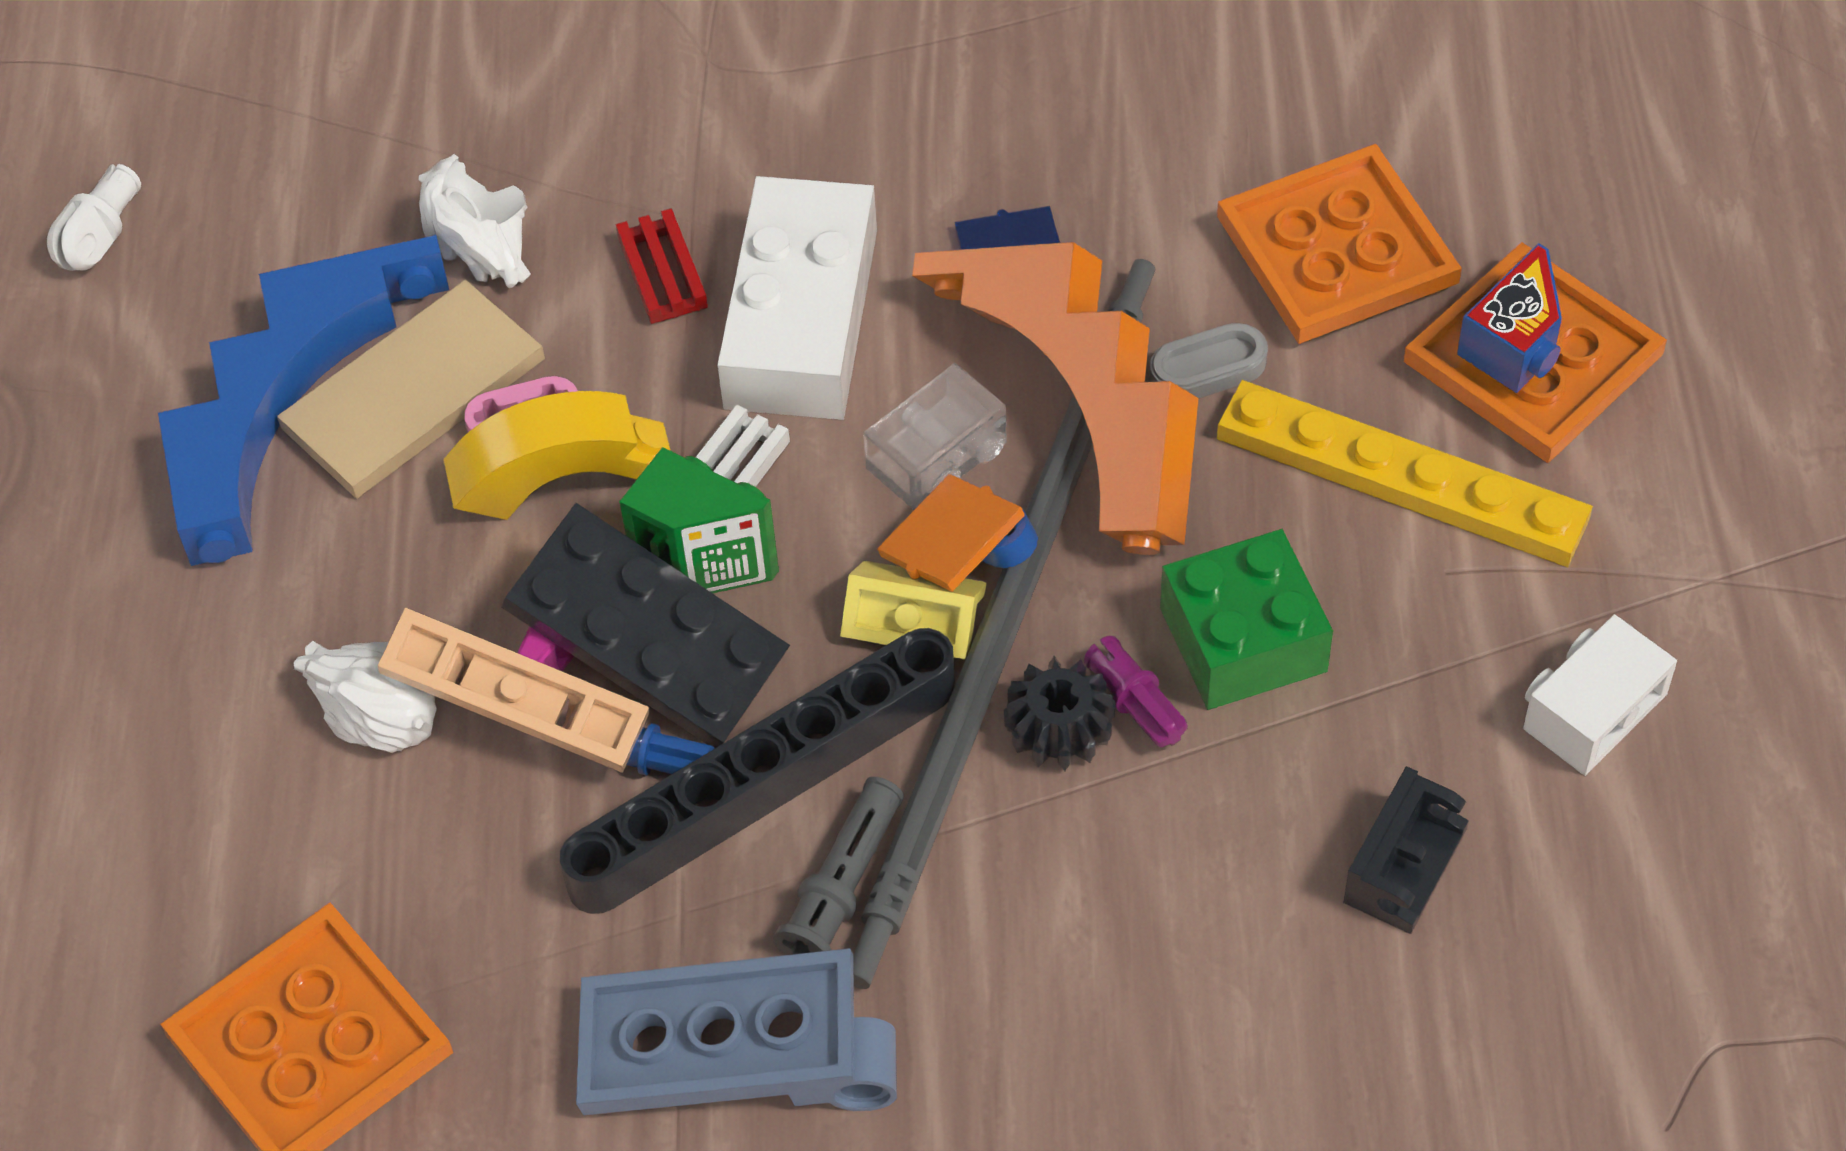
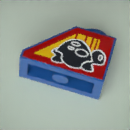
[1457,243,1562,393]

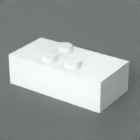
[717,176,877,420]

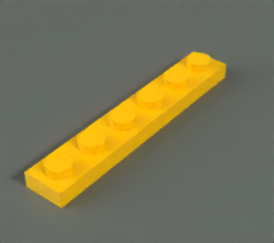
[1217,380,1593,568]

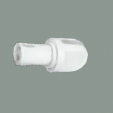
[47,164,141,271]

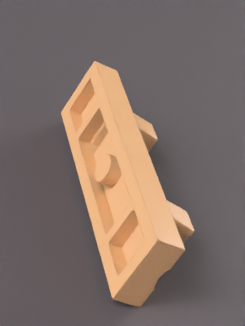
[378,608,649,773]

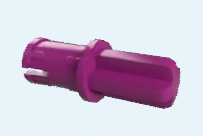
[1084,636,1188,748]

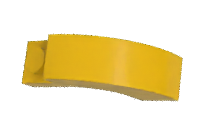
[443,391,671,520]

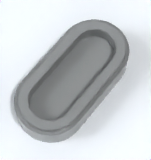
[1150,323,1268,398]

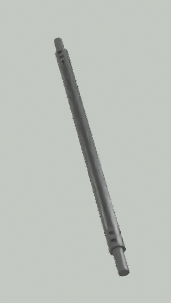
[853,259,1156,989]

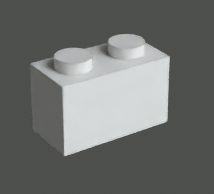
[1523,614,1677,776]

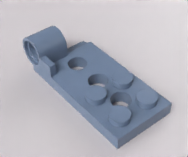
[576,948,897,1115]

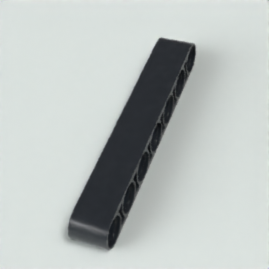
[560,628,955,914]

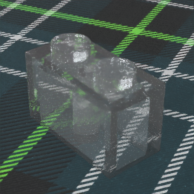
[863,363,1007,510]

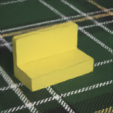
[840,561,986,659]

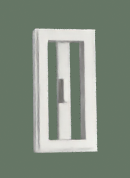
[696,405,790,487]

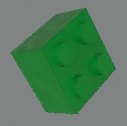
[1160,528,1333,710]

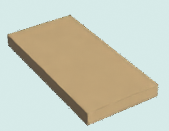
[277,279,545,499]

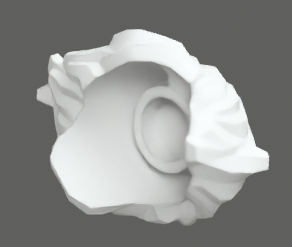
[419,154,531,288]
[294,641,437,753]

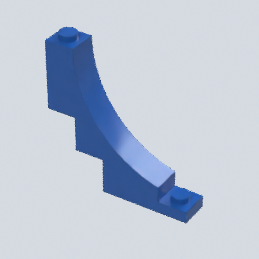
[158,235,449,566]

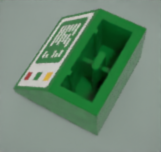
[619,447,779,593]

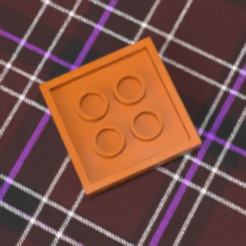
[1217,144,1462,344]
[1403,242,1667,463]
[160,902,454,1151]

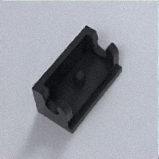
[1343,766,1469,934]

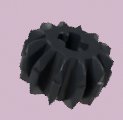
[1004,655,1115,771]

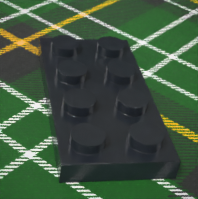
[501,503,790,748]

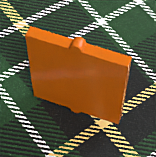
[877,474,1025,592]

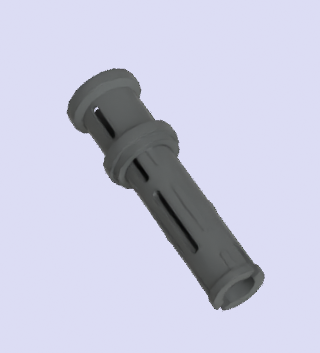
[773,776,904,955]

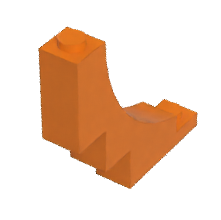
[912,242,1199,555]

